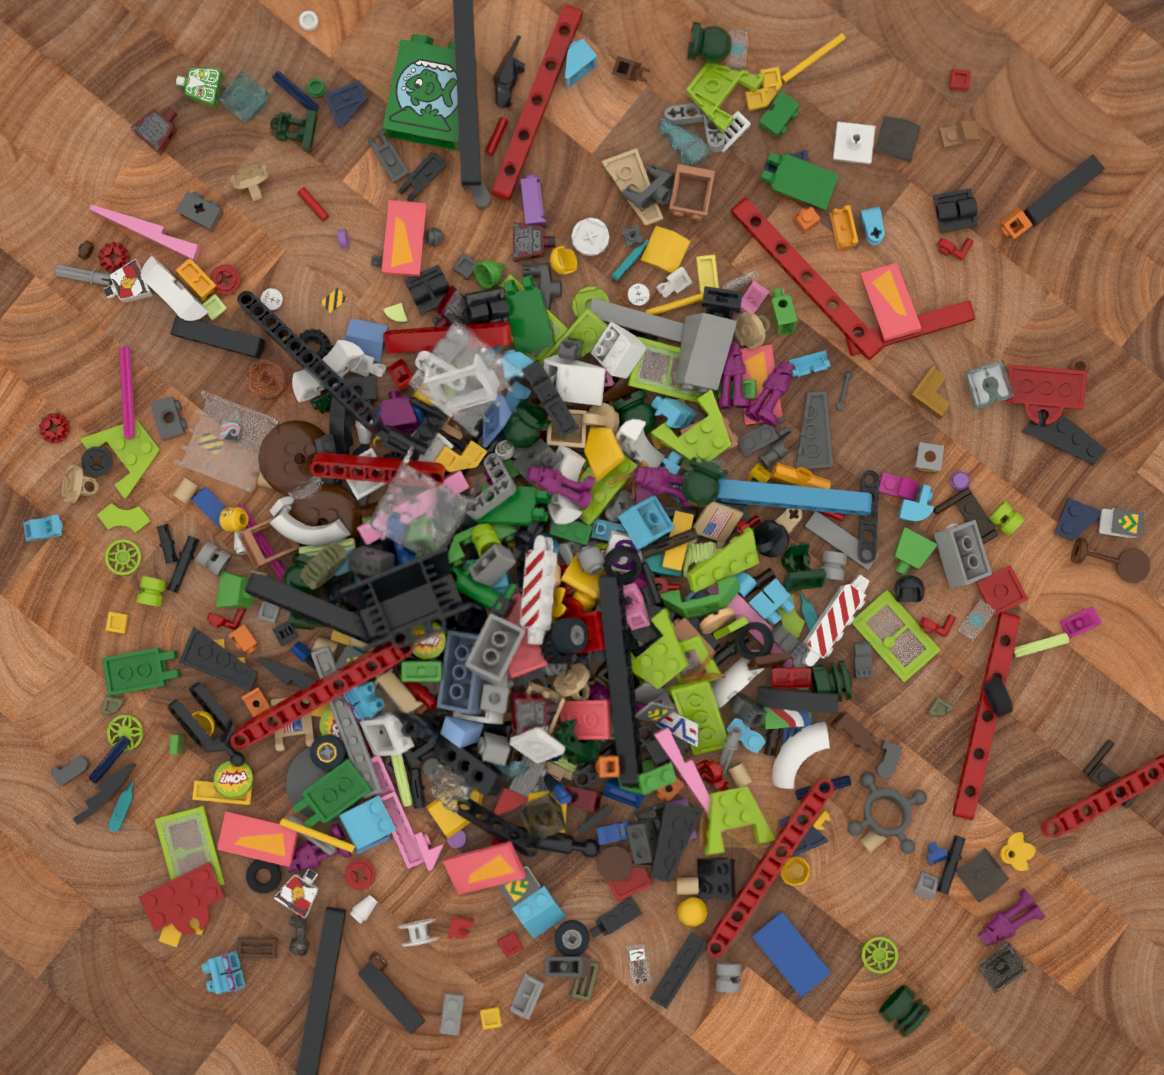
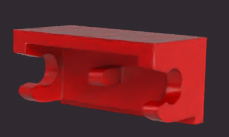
[771,666,812,688]
[448,915,474,939]

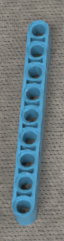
[715,479,872,515]

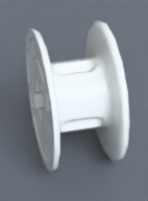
[398,918,440,946]

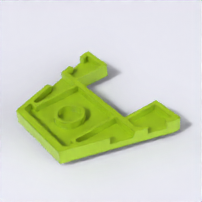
[686,62,765,133]
[651,390,732,463]
[80,419,161,499]
[630,608,689,689]
[705,786,775,855]

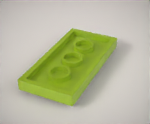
[578,455,639,526]
[671,678,728,756]

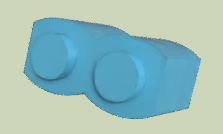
[726,718,766,753]

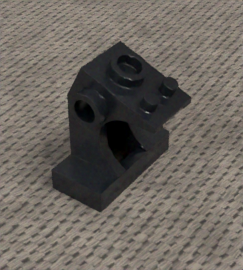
[702,286,743,320]

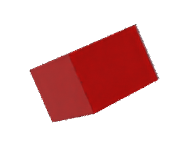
[386,358,418,393]
[494,787,528,815]

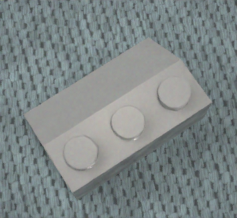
[933,520,992,588]
[465,613,526,687]

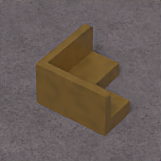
[909,364,952,419]

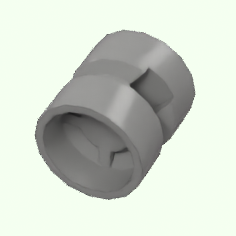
[195,541,232,576]
[821,551,848,581]
[716,962,741,993]

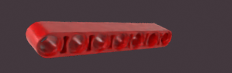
[845,300,976,356]
[383,322,512,353]
[310,453,446,487]

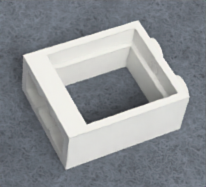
[359,712,414,756]

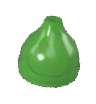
[474,260,505,289]

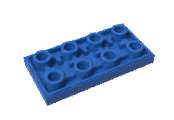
[752,911,831,997]

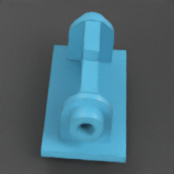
[789,350,830,378]

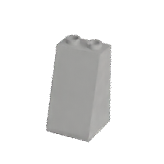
[675,313,737,394]

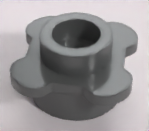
[622,225,643,246]

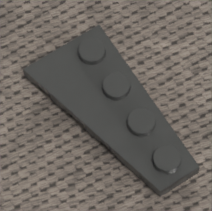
[795,391,834,470]

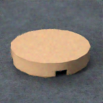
[699,608,736,634]

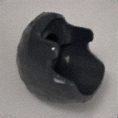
[894,575,925,602]
[453,599,488,631]

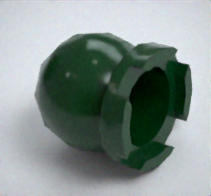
[687,22,732,63]
[611,390,656,436]
[503,399,551,449]
[681,457,728,507]
[282,553,319,596]

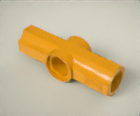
[771,462,831,489]

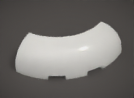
[141,256,208,321]
[292,340,364,402]
[616,419,665,468]
[548,445,586,524]
[269,510,351,546]
[711,650,765,709]
[772,722,830,789]

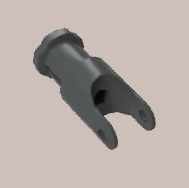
[758,431,800,470]

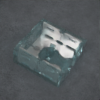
[964,360,1015,409]

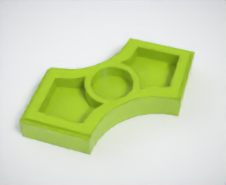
[97,503,152,533]
[771,594,805,639]
[713,616,750,640]

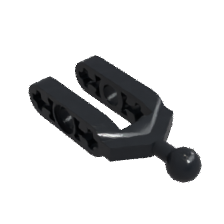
[167,682,245,767]

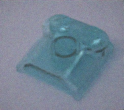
[216,71,269,122]

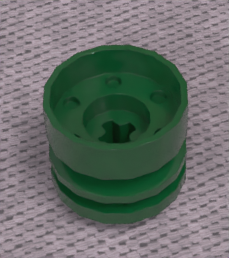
[811,660,852,702]
[878,984,931,1037]

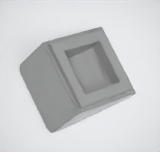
[913,871,939,900]

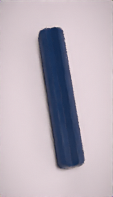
[272,71,319,112]
[89,736,131,784]
[795,775,851,800]

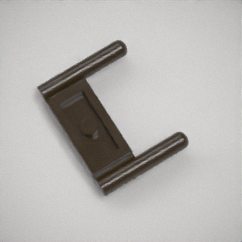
[933,487,999,545]
[1082,740,1153,809]

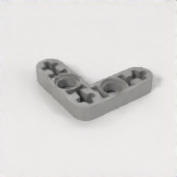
[665,103,725,152]
[465,453,517,520]

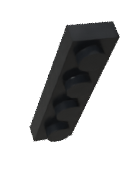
[650,932,708,1009]

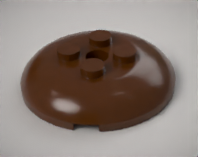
[258,420,326,497]
[288,483,363,547]

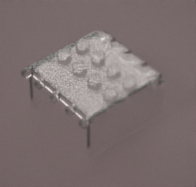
[408,320,524,436]
[173,391,280,494]
[364,446,480,558]

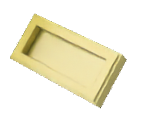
[696,255,719,293]

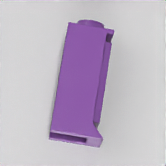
[520,175,547,226]

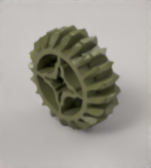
[300,542,348,589]

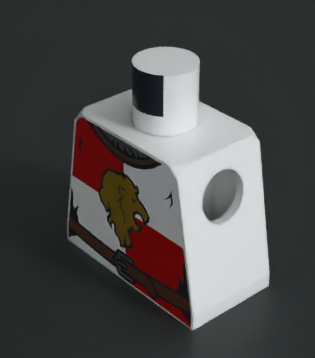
[104,259,153,303]
[274,868,319,918]

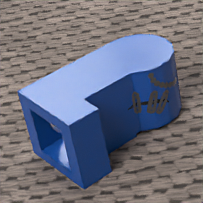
[596,821,632,845]

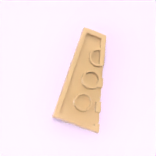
[601,148,663,227]

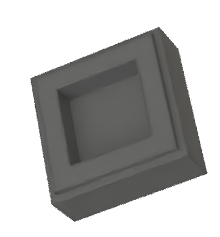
[453,253,477,280]

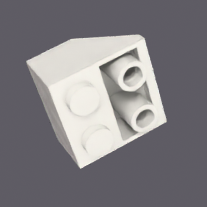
[591,322,647,379]

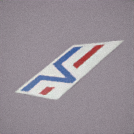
[655,712,698,747]

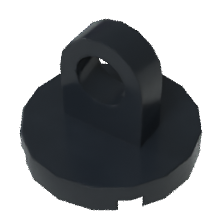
[753,520,790,557]

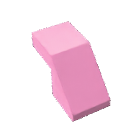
[732,281,770,320]
[623,583,650,630]

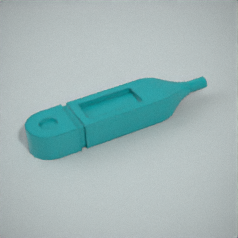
[611,240,649,282]
[800,593,818,632]
[108,781,134,832]

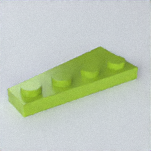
[540,308,608,368]
[687,527,759,592]

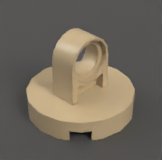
[230,165,269,201]
[733,311,770,350]
[582,403,619,434]
[62,465,99,503]
[553,663,590,701]

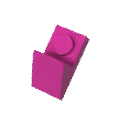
[879,473,919,502]
[1060,606,1102,639]

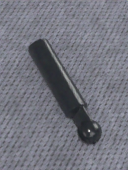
[509,825,600,858]

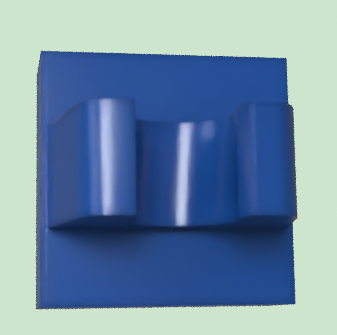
[926,842,948,866]

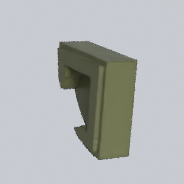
[101,696,125,715]
[927,697,954,716]

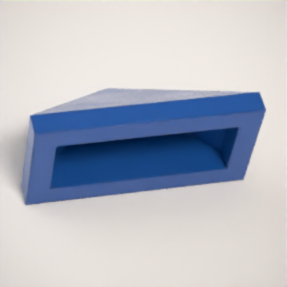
[603,777,644,809]

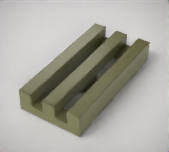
[571,960,599,1002]

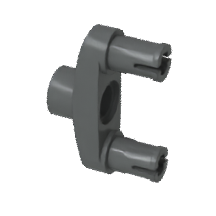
[622,164,674,210]
[522,263,562,311]

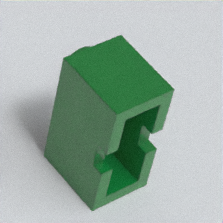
[758,91,800,139]
[550,521,593,546]

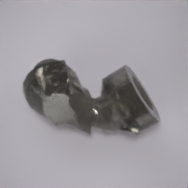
[289,915,310,956]

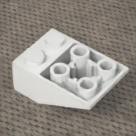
[544,355,606,406]

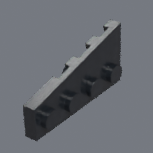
[1022,410,1106,465]
[179,627,259,691]
[649,801,704,883]

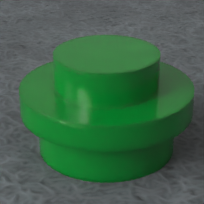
[307,78,326,98]

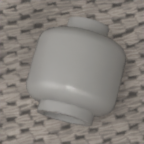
[577,545,605,575]

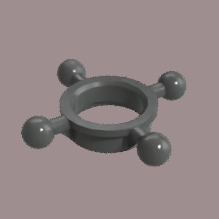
[847,772,927,854]

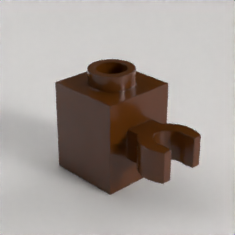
[612,56,650,82]

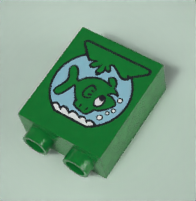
[383,34,477,152]

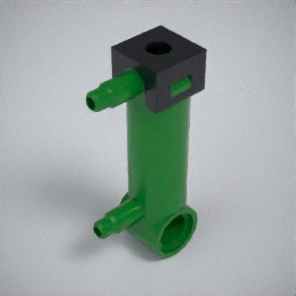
[450,559,517,619]

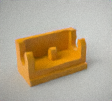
[829,205,858,250]
[176,258,216,303]

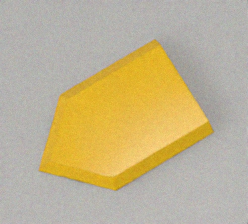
[584,426,625,482]
[561,552,607,599]
[426,785,483,838]

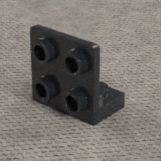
[323,571,358,611]

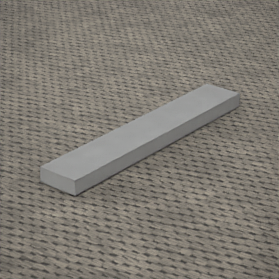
[589,298,685,344]

